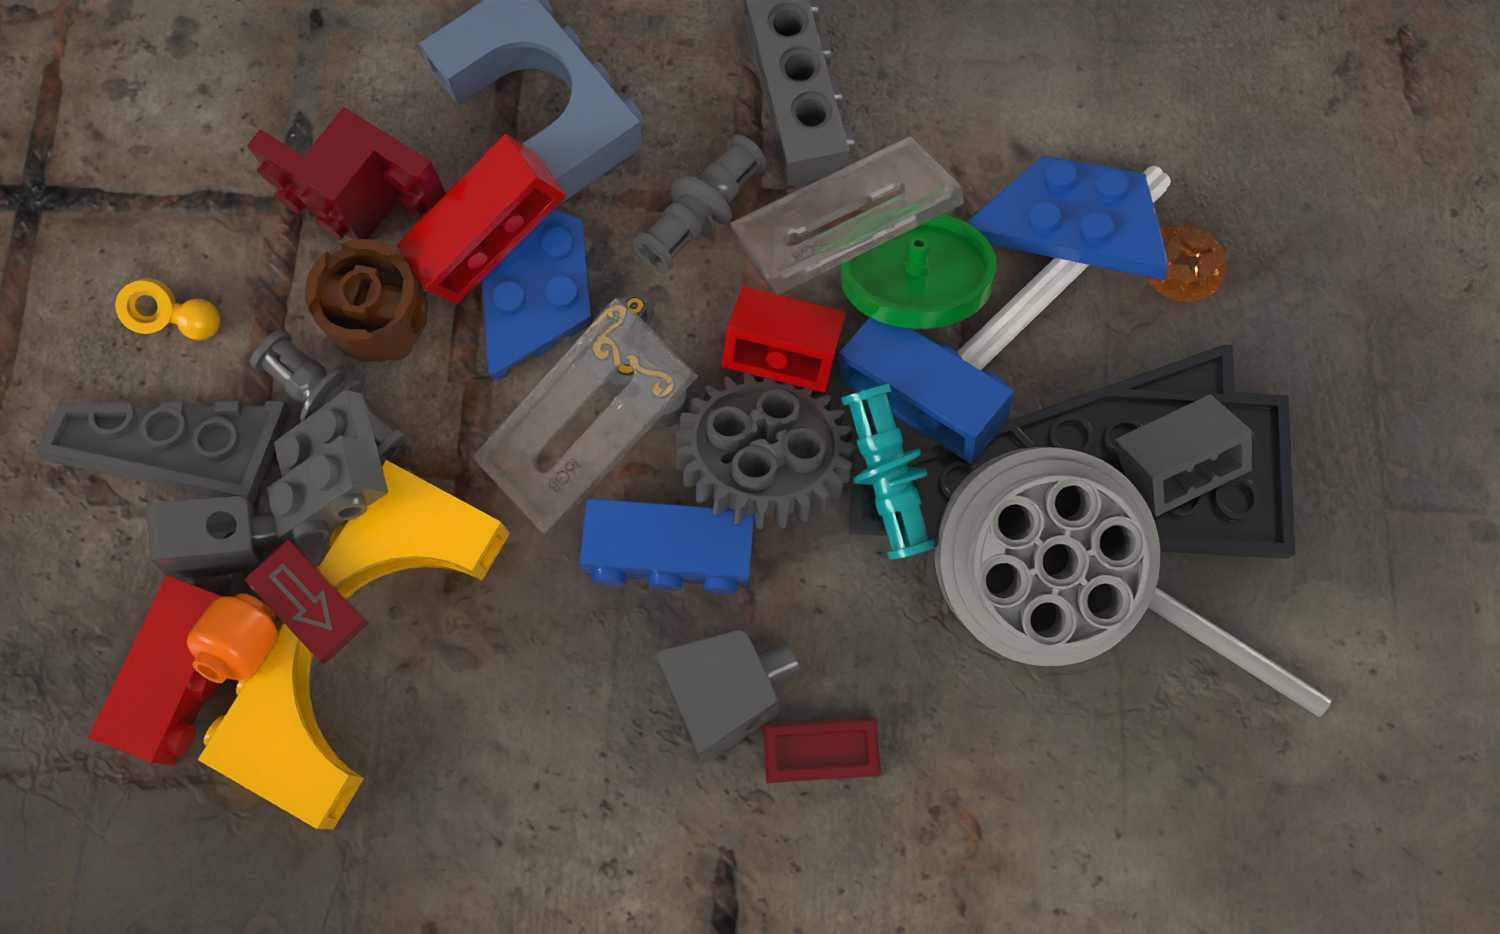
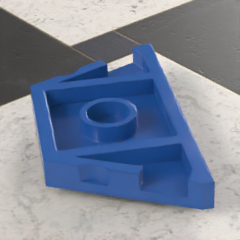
[967,155,1168,280]
[482,210,593,380]

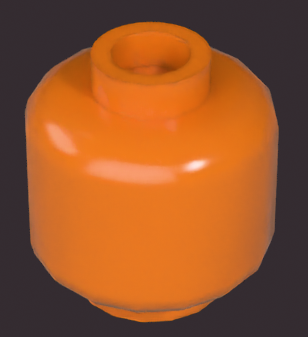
[187,593,279,683]

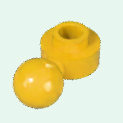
[115,278,221,341]

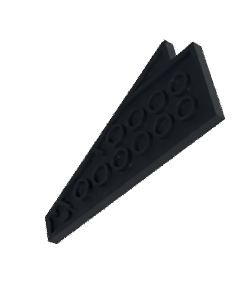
[849,345,1295,559]

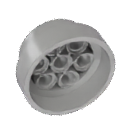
[934,447,1160,666]

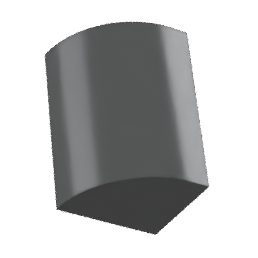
[1115,394,1252,517]

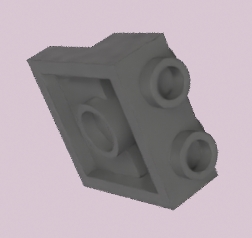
[267,390,388,545]

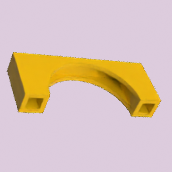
[198,460,510,830]

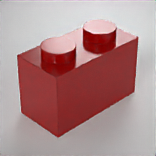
[721,286,846,393]

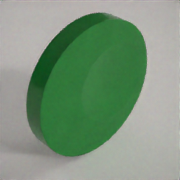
[840,211,996,329]

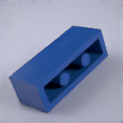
[839,317,1014,464]
[579,498,754,595]

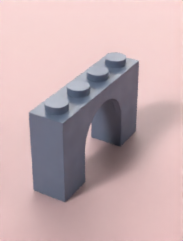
[419,0,644,208]

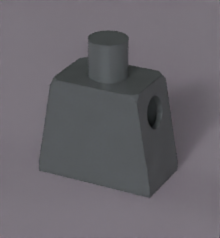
[146,496,293,582]
[655,630,801,765]

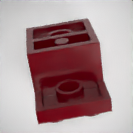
[247,107,446,240]

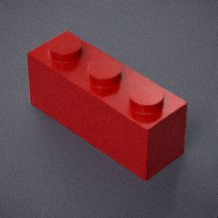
[396,134,567,304]
[88,575,223,766]

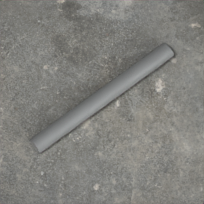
[1148,587,1332,717]

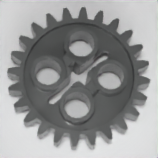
[675,373,855,529]

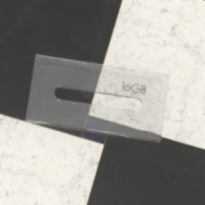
[730,136,964,295]
[472,298,698,534]

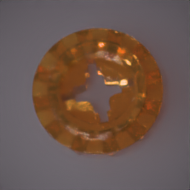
[1147,221,1230,303]

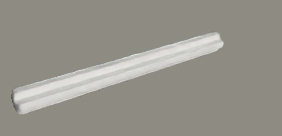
[957,166,1171,370]

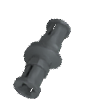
[632,134,767,273]
[250,329,407,466]

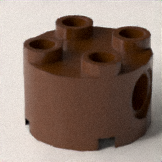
[305,239,428,362]

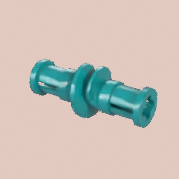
[841,383,937,560]

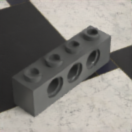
[742,0,855,187]

